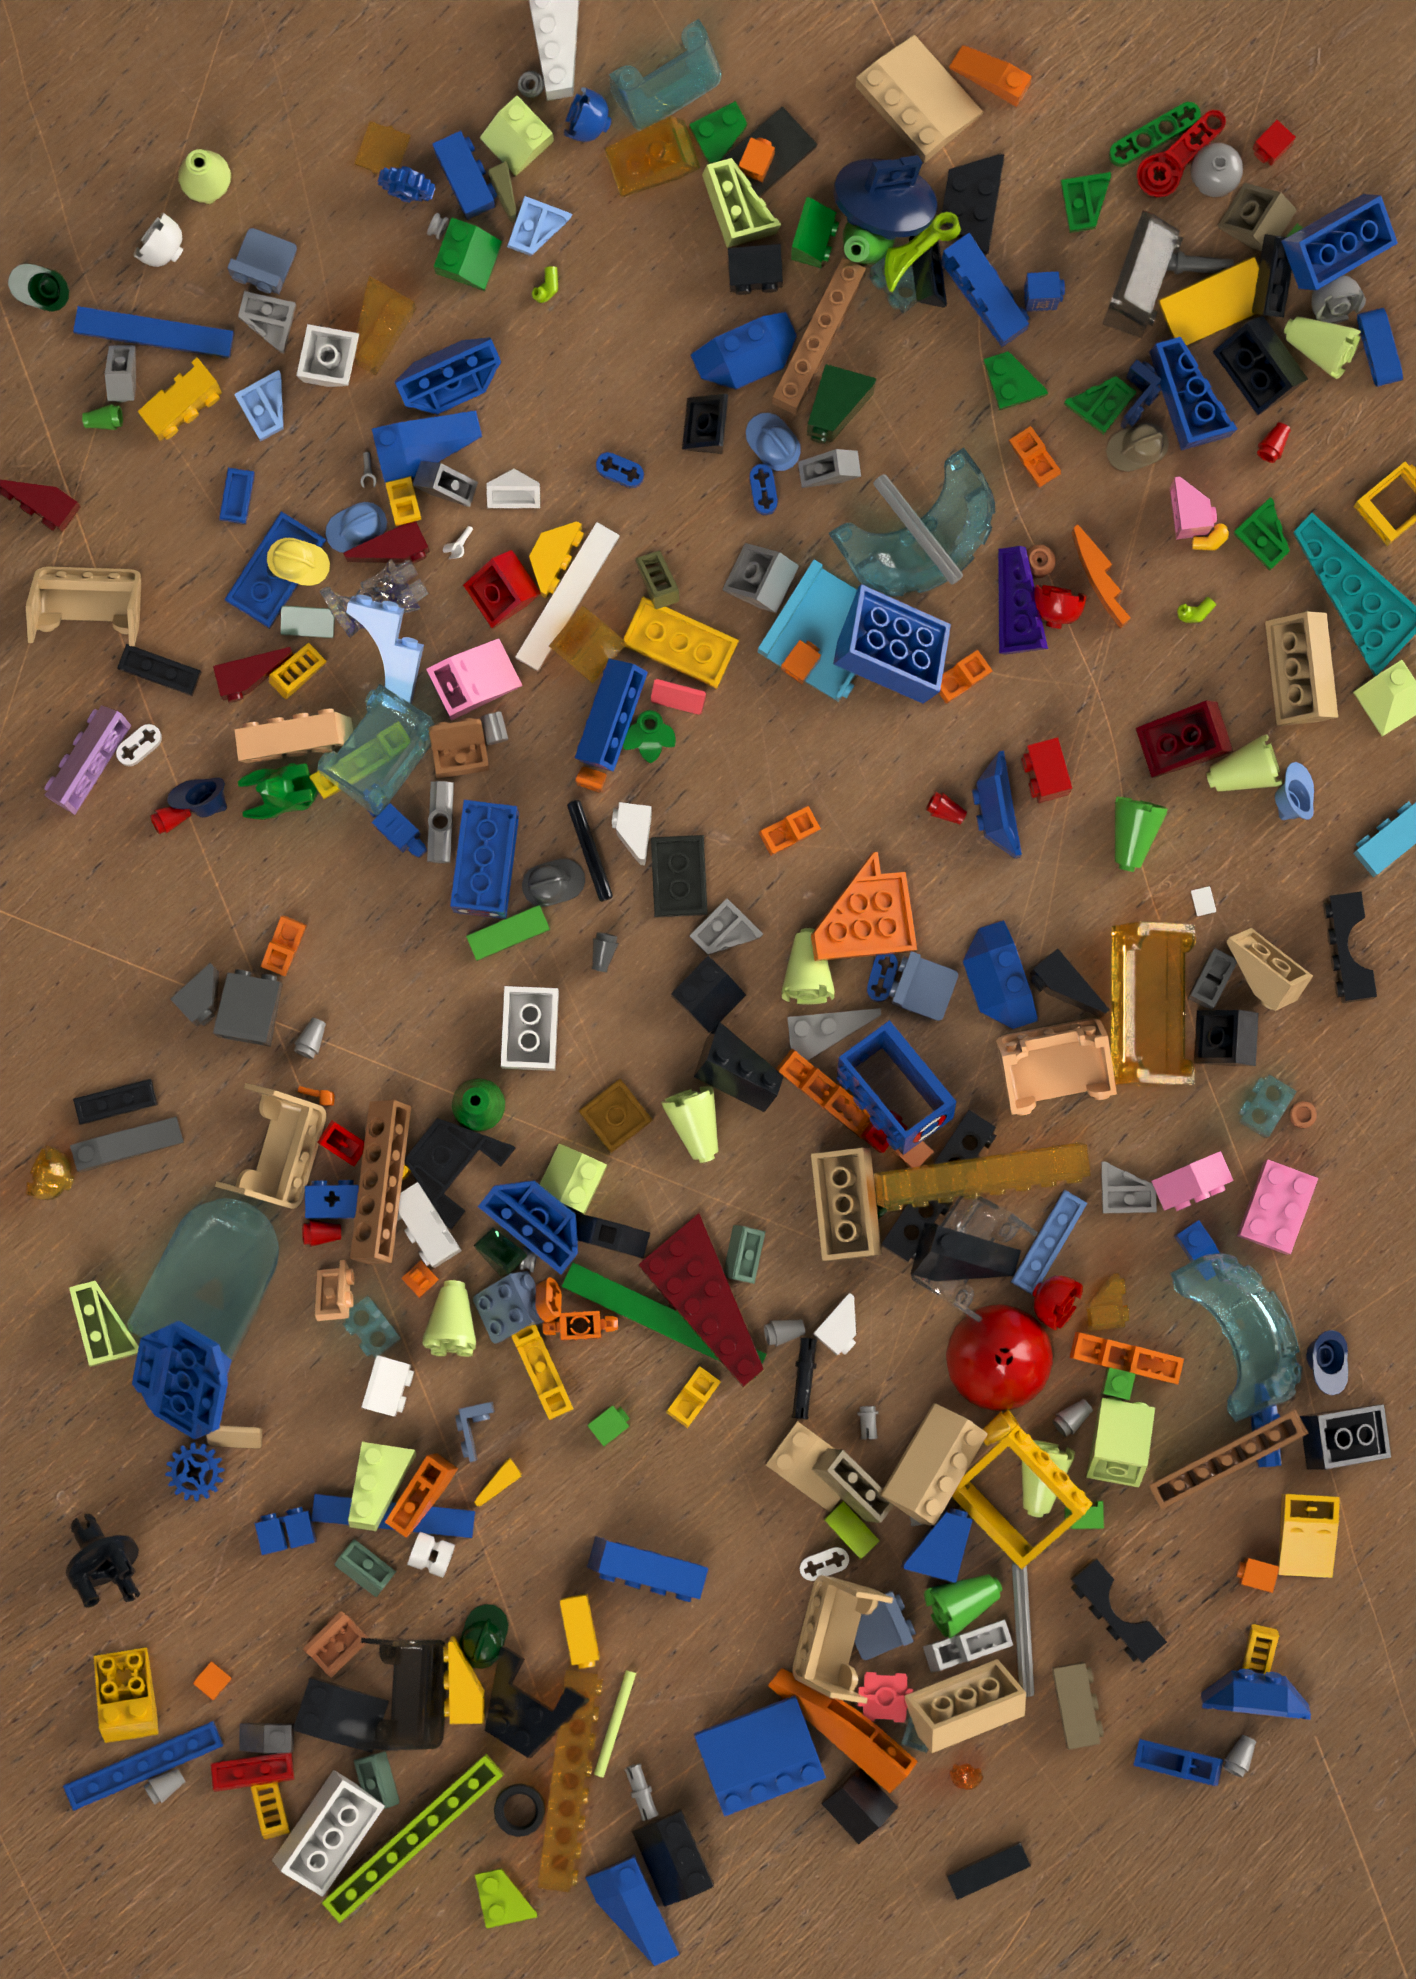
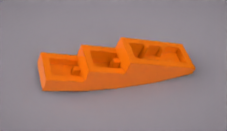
[1072,524,1131,629]
[776,1049,871,1139]
[1069,1332,1184,1385]

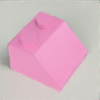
[1170,477,1217,539]

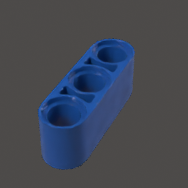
[1357,307,1403,387]

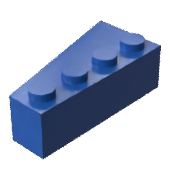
[941,233,1030,347]
[587,1536,708,1602]

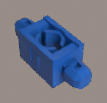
[366,799,427,858]

